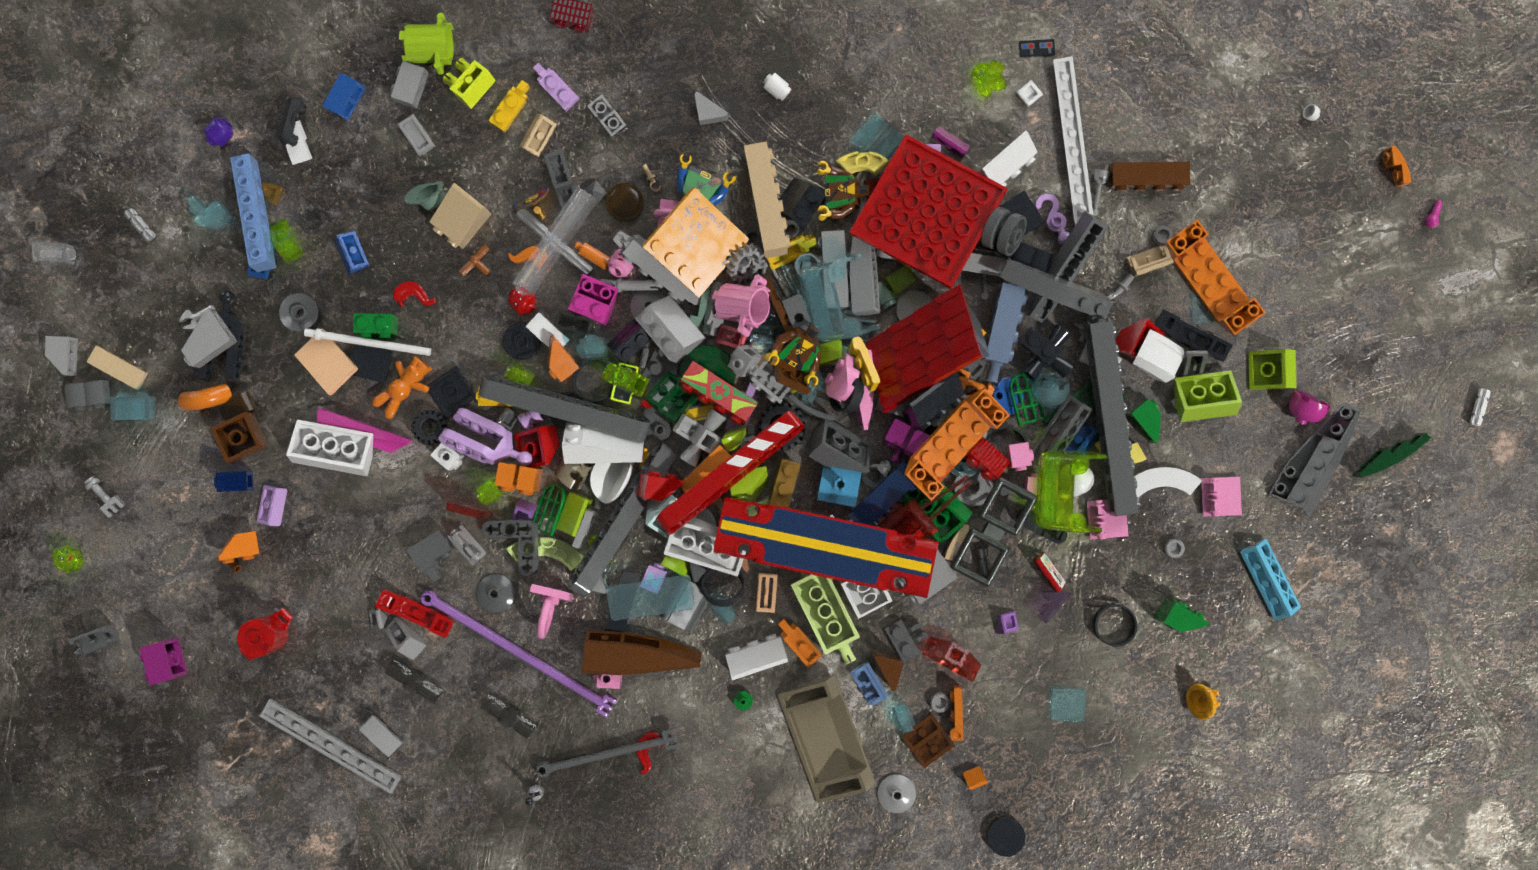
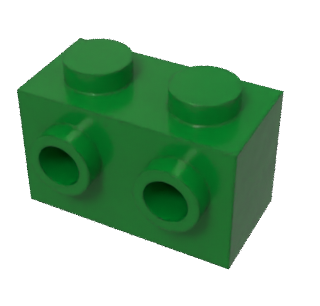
[353,313,398,338]

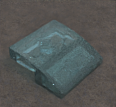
[850,112,904,159]
[749,314,786,354]

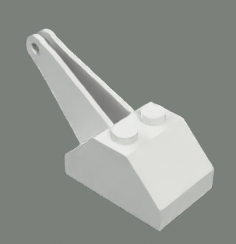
[830,515,892,619]

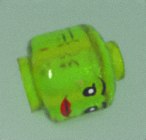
[52,545,85,573]

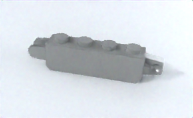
[613,230,701,305]

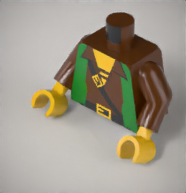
[817,161,870,221]
[765,325,821,386]

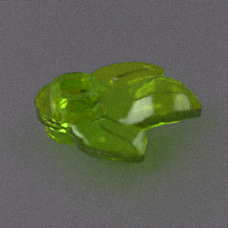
[972,61,1007,98]

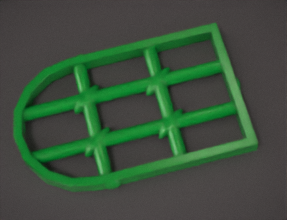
[1009,374,1046,426]
[531,483,565,536]

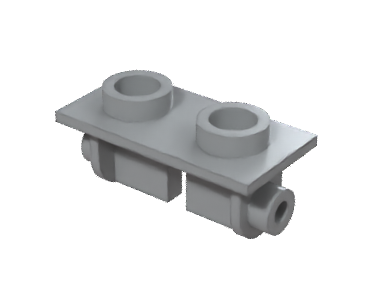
[448,525,487,566]

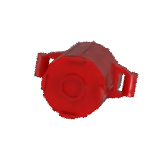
[237,608,294,662]

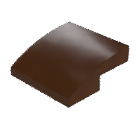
[773,359,811,395]
[901,714,956,769]

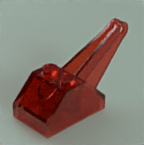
[876,475,973,549]

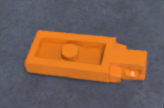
[778,618,822,668]
[950,685,963,741]

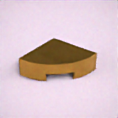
[262,181,283,206]

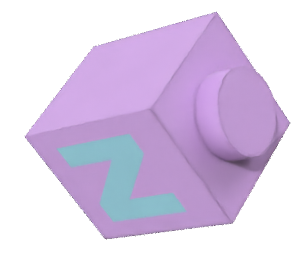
[640,562,668,594]

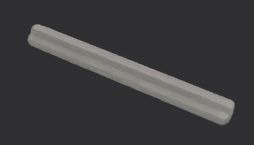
[516,209,593,275]

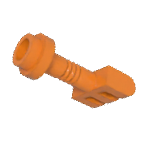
[957,369,994,395]

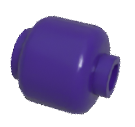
[204,117,234,146]

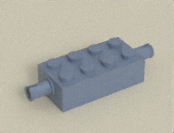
[981,281,1027,383]

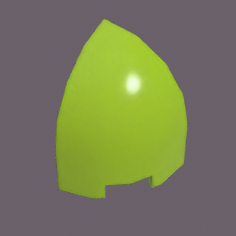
[722,425,747,452]
[661,555,691,578]

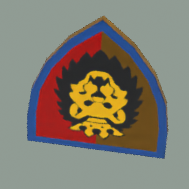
[515,187,549,220]

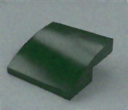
[644,371,698,424]

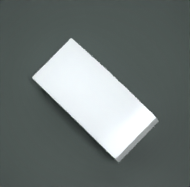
[286,120,312,165]
[526,312,570,347]

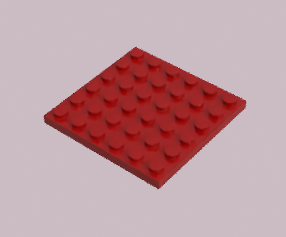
[849,134,1008,289]

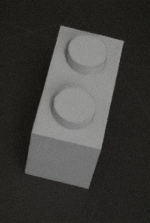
[390,61,429,109]

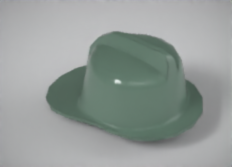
[404,181,445,211]

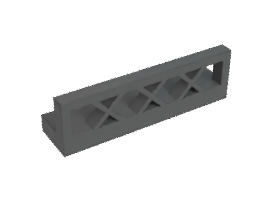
[1031,394,1093,473]

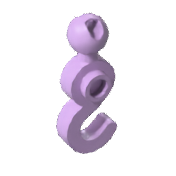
[1035,194,1070,245]

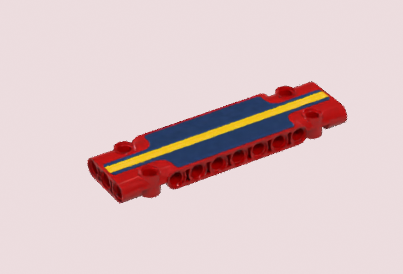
[714,497,939,598]

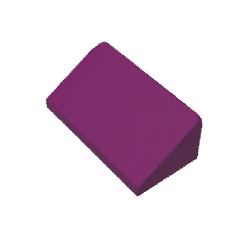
[932,126,970,158]

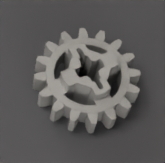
[726,243,765,283]

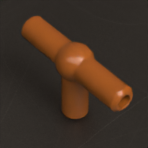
[459,245,490,276]

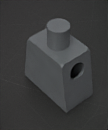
[780,292,811,331]

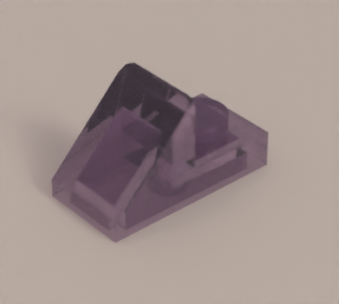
[1037,591,1072,623]

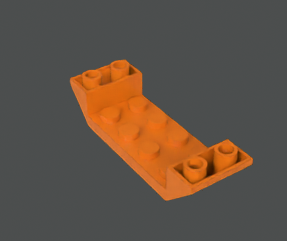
[1166,219,1266,336]
[904,388,1010,501]

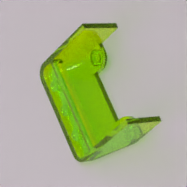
[1036,451,1107,533]

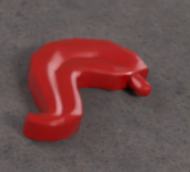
[393,281,437,307]
[636,732,665,774]

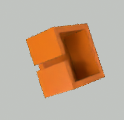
[494,462,543,495]

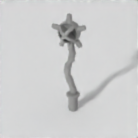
[1074,273,1134,342]

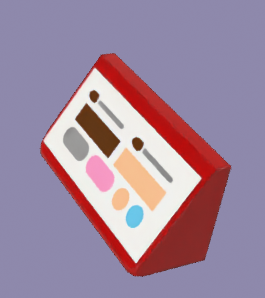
[1033,552,1066,592]

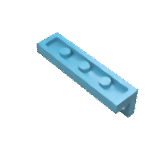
[1240,539,1301,620]

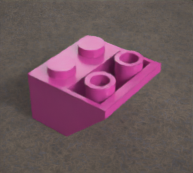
[568,274,619,326]

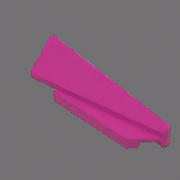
[317,408,413,453]

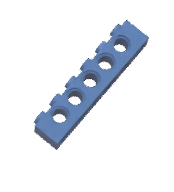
[230,153,276,272]

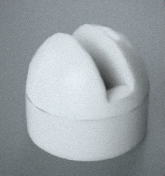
[1303,104,1320,121]

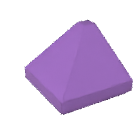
[996,611,1019,634]

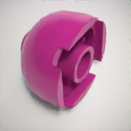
[1289,390,1331,425]

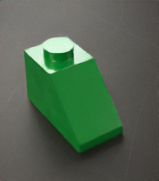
[1127,399,1161,443]

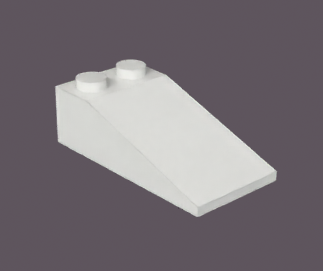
[562,422,644,464]
[664,517,748,576]

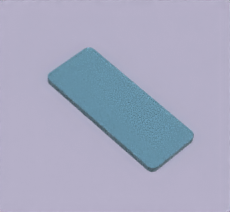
[606,575,695,621]

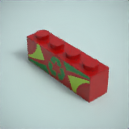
[679,361,758,426]

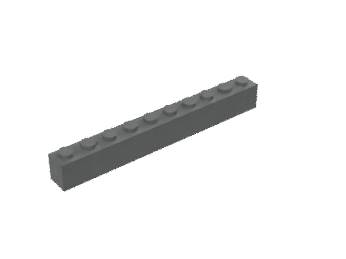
[1084,321,1140,517]

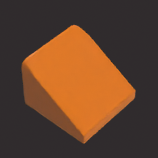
[963,766,988,790]

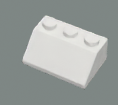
[980,131,1037,186]
[725,634,788,680]

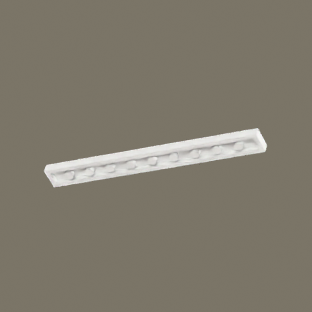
[1053,56,1097,246]

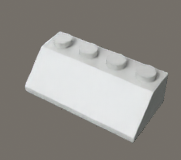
[286,420,374,476]

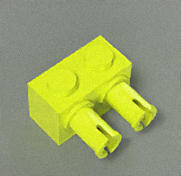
[443,58,496,109]

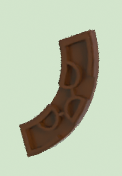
[760,273,793,332]

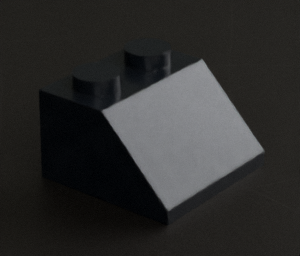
[779,178,826,231]

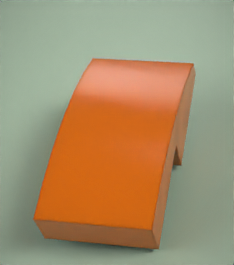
[1383,146,1412,187]

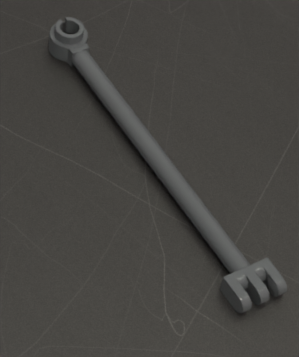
[535,728,679,778]

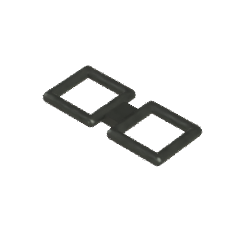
[950,477,1037,587]

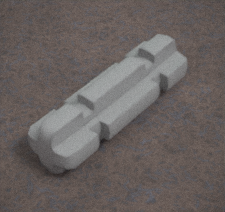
[124,208,156,242]

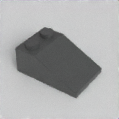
[808,419,872,473]

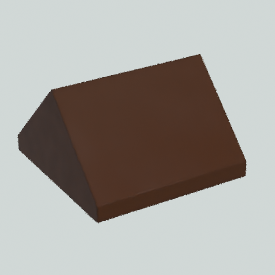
[871,650,904,692]

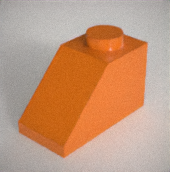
[547,335,579,382]

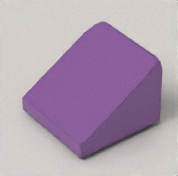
[511,499,537,527]

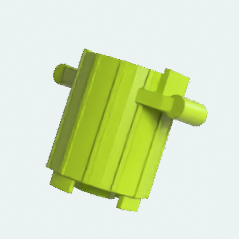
[399,13,454,75]

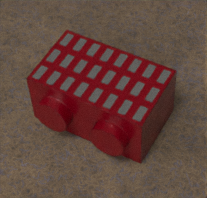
[550,0,594,33]

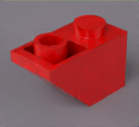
[637,471,684,501]

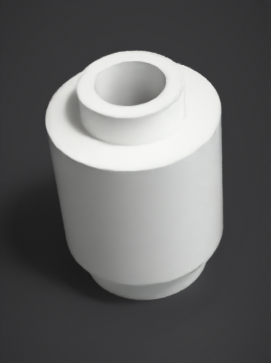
[763,73,792,101]

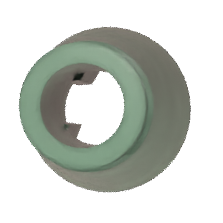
[878,281,897,311]

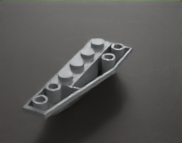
[1269,403,1361,517]

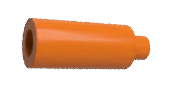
[574,242,610,270]

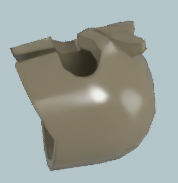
[554,459,592,492]

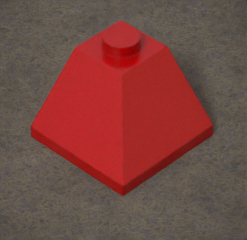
[1115,318,1165,361]
[514,426,559,468]

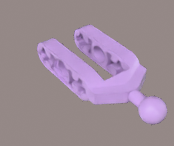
[438,408,532,467]

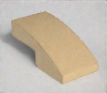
[943,524,969,561]

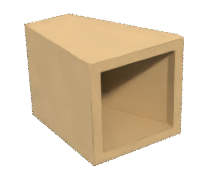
[430,183,492,249]

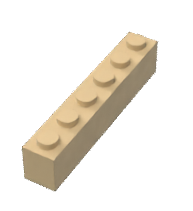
[744,141,791,258]

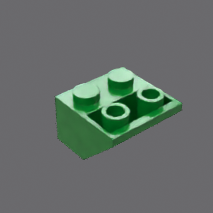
[1154,599,1209,633]

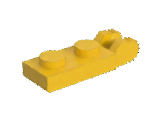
[848,336,880,392]

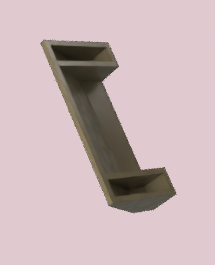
[778,675,876,803]

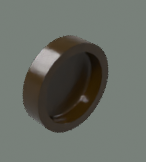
[606,183,644,222]

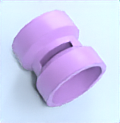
[517,410,544,430]

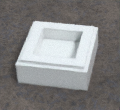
[1015,80,1043,108]

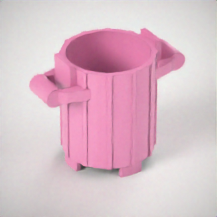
[712,274,771,337]

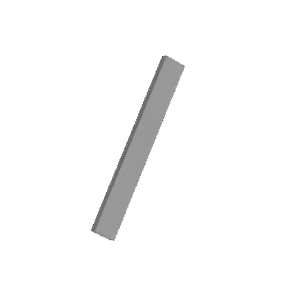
[259,699,402,794]

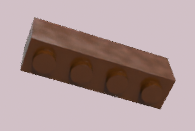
[1109,161,1190,192]

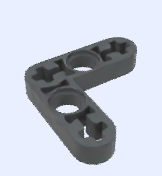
[482,520,539,576]

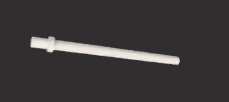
[304,328,431,356]

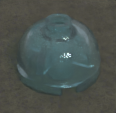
[1031,376,1070,409]

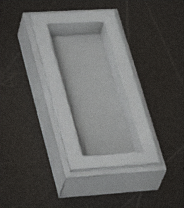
[397,114,435,156]

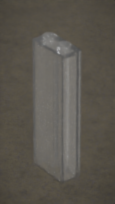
[512,186,599,296]

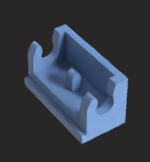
[850,661,889,705]

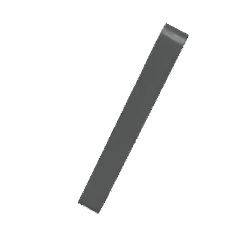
[478,375,651,440]
[567,441,677,597]

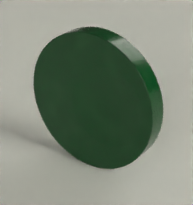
[680,345,736,386]

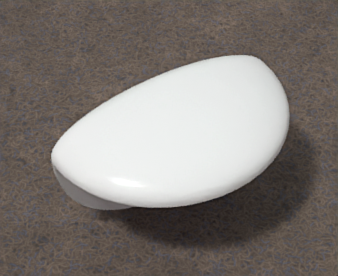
[590,462,634,504]

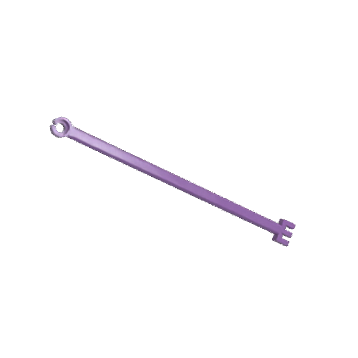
[421,590,617,717]

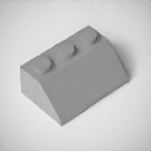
[635,295,706,363]

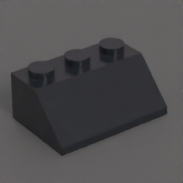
[902,372,965,431]

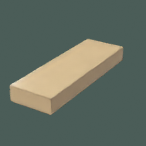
[87,346,148,390]

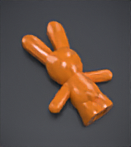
[372,356,433,419]

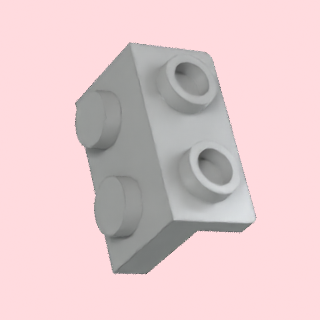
[750,359,791,404]

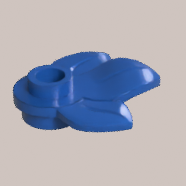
[992,377,1024,415]

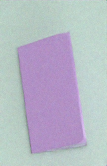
[257,485,287,526]

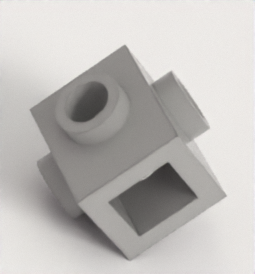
[728,345,762,377]

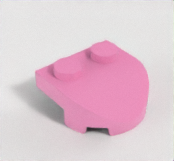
[825,353,860,402]

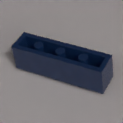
[848,460,916,526]

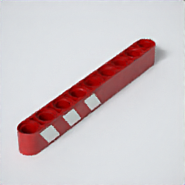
[656,411,805,535]

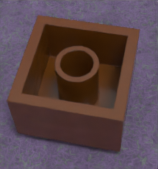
[210,412,269,463]

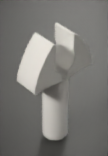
[179,305,216,330]

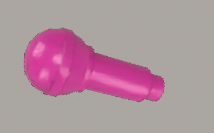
[1425,200,1442,228]

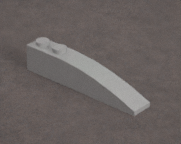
[848,197,880,316]

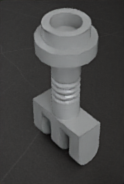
[84,476,125,518]

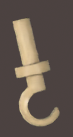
[642,164,661,192]

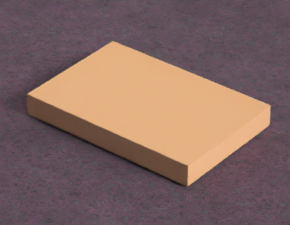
[295,328,358,395]

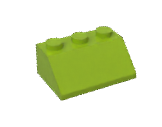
[1174,370,1242,422]

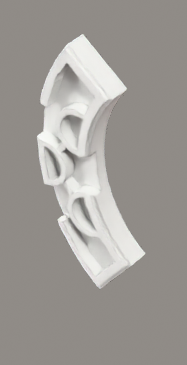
[1134,467,1202,498]

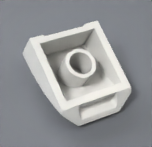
[1133,329,1186,383]

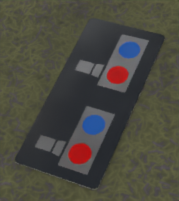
[1019,39,1055,57]

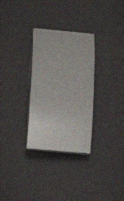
[587,94,626,137]
[359,714,402,757]

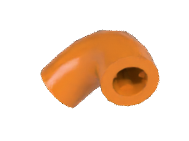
[178,384,232,411]

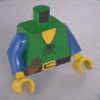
[676,153,736,206]

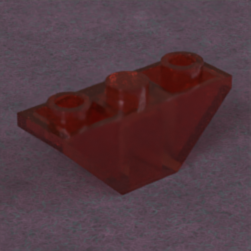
[922,637,981,682]

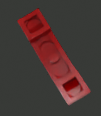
[375,589,455,638]

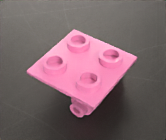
[1201,477,1242,517]
[1086,499,1128,540]

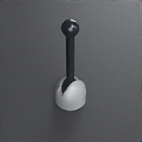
[525,784,544,805]

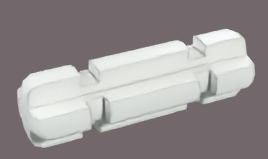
[1470,388,1490,426]

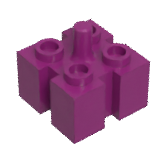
[882,419,930,464]

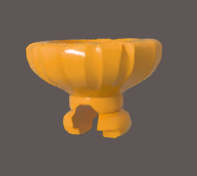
[1186,684,1221,720]

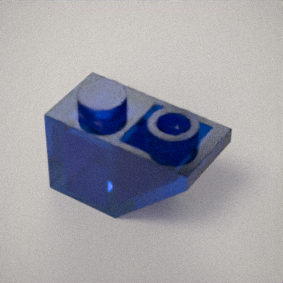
[214,471,254,492]

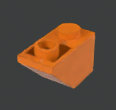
[215,531,259,564]

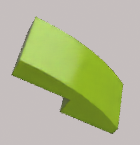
[819,339,844,367]

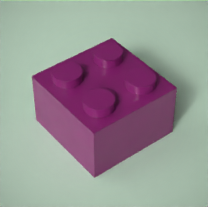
[139,637,188,686]

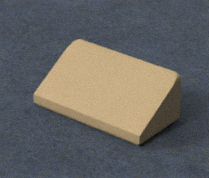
[519,114,557,157]

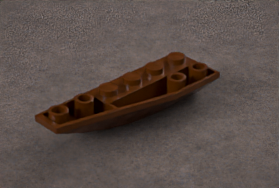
[582,630,702,675]

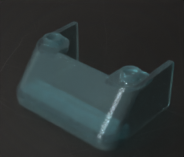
[799,253,880,342]

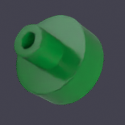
[734,690,753,711]

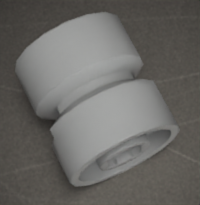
[795,253,820,282]

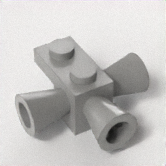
[672,408,729,467]

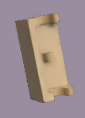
[1126,245,1174,277]

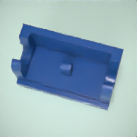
[323,73,366,121]

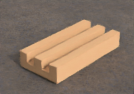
[756,573,778,613]

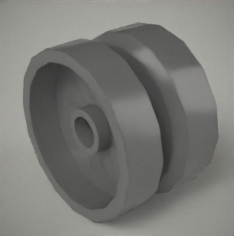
[982,207,1027,256]

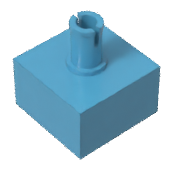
[817,465,862,507]

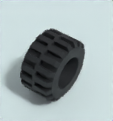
[758,403,806,451]

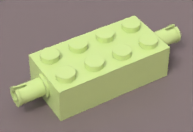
[790,572,860,665]

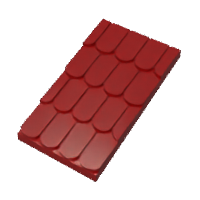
[865,284,990,413]

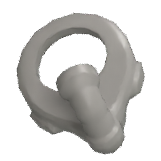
[862,460,892,487]

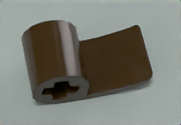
[219,392,258,421]

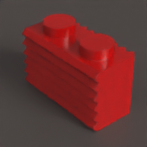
[964,437,1011,482]

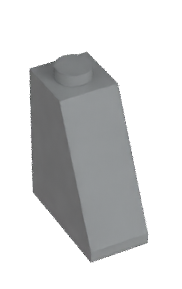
[181,308,238,368]

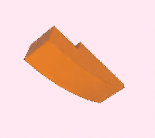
[681,445,731,492]

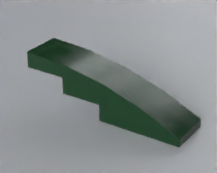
[1352,433,1431,478]

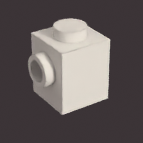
[431,443,464,470]

